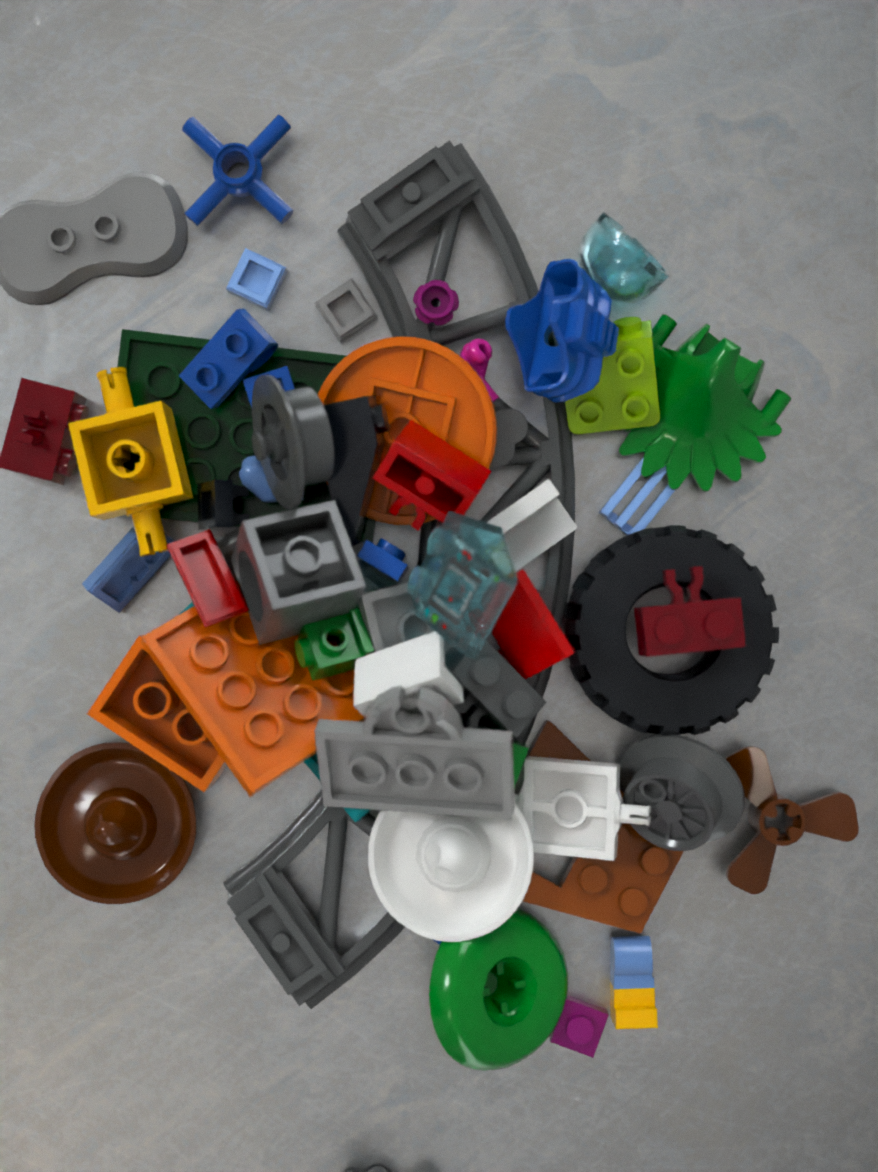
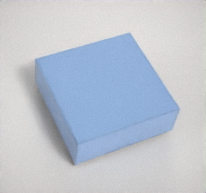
[226,248,288,311]

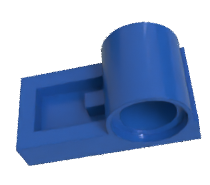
[179,308,279,409]

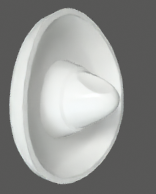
[368,804,534,942]

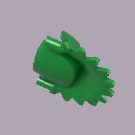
[619,314,791,492]

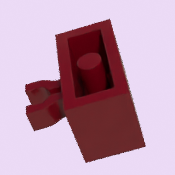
[0,377,89,485]
[634,566,746,657]

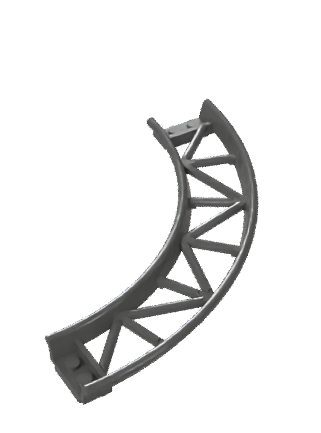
[223,140,575,1009]

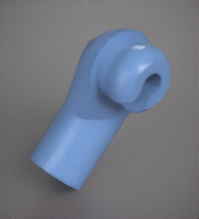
[239,455,304,503]

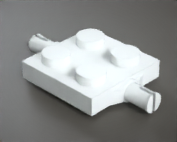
[514,756,651,861]

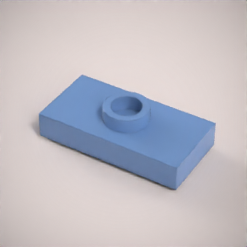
[82,526,175,613]

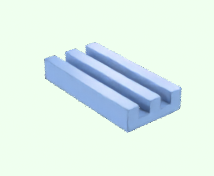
[599,456,675,535]

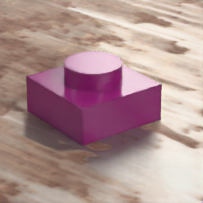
[549,995,609,1058]

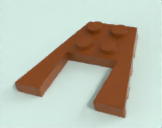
[522,720,683,934]

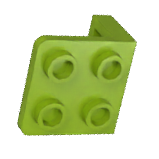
[565,317,660,434]

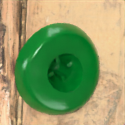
[429,907,569,1071]

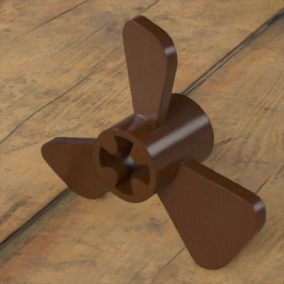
[724,746,859,894]

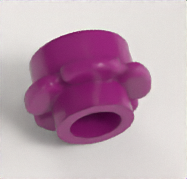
[413,280,459,326]

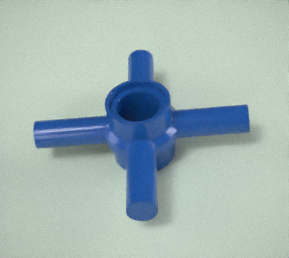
[182,114,294,227]

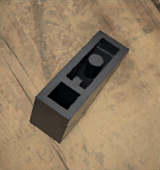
[323,396,389,547]

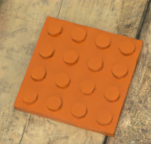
[141,580,365,797]

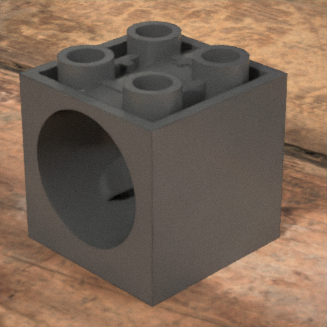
[231,500,367,645]

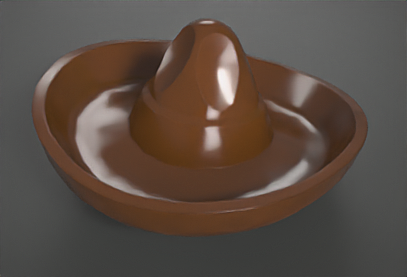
[34,743,196,904]

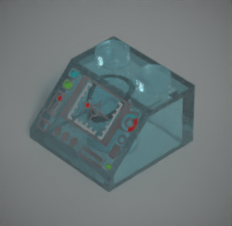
[407,511,518,659]

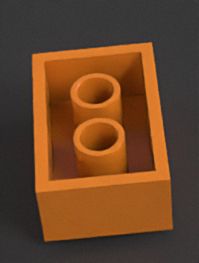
[87,635,227,792]

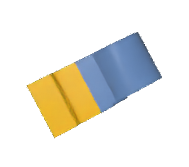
[610,936,658,1029]

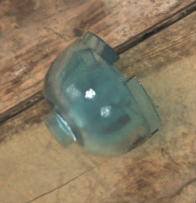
[578,212,669,304]

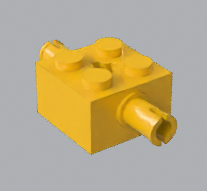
[68,367,193,557]

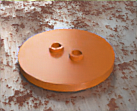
[318,337,498,525]

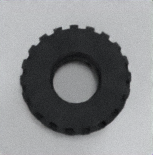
[563,525,779,736]

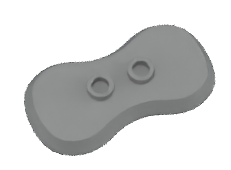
[0,172,187,304]

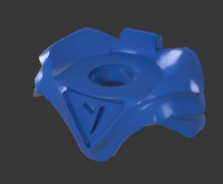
[505,259,619,402]

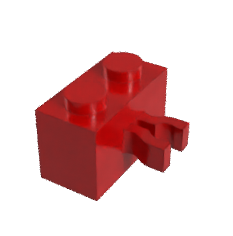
[373,420,491,531]

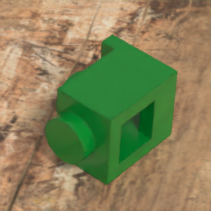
[295,608,375,681]

